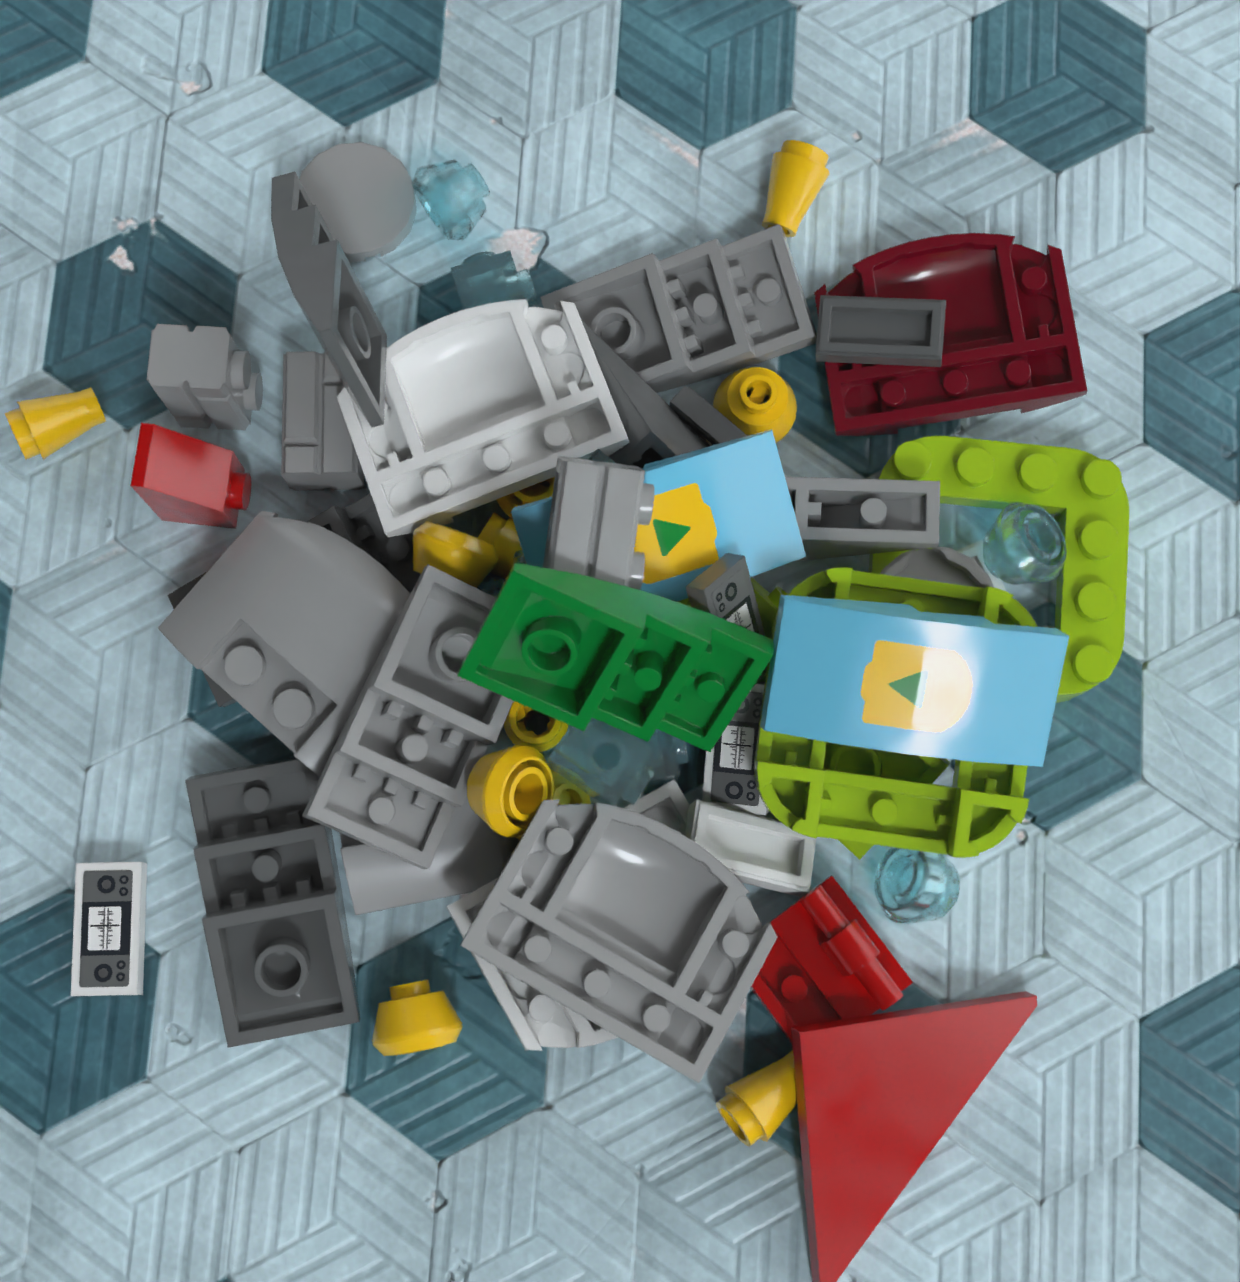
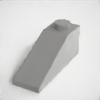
[785,477,940,560]

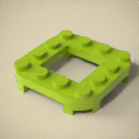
[868,436,1130,703]
[754,567,1038,858]

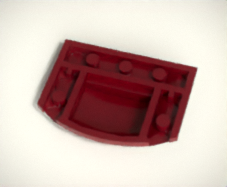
[814,233,1088,436]

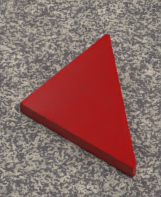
[791,991,1038,1282]

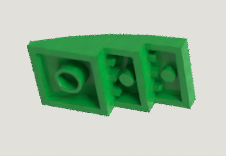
[457,563,774,752]

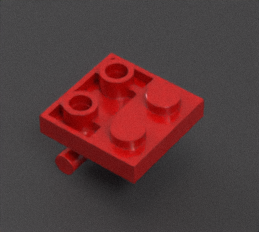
[751,875,913,1045]

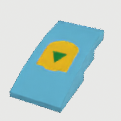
[511,429,806,602]
[760,595,1069,767]

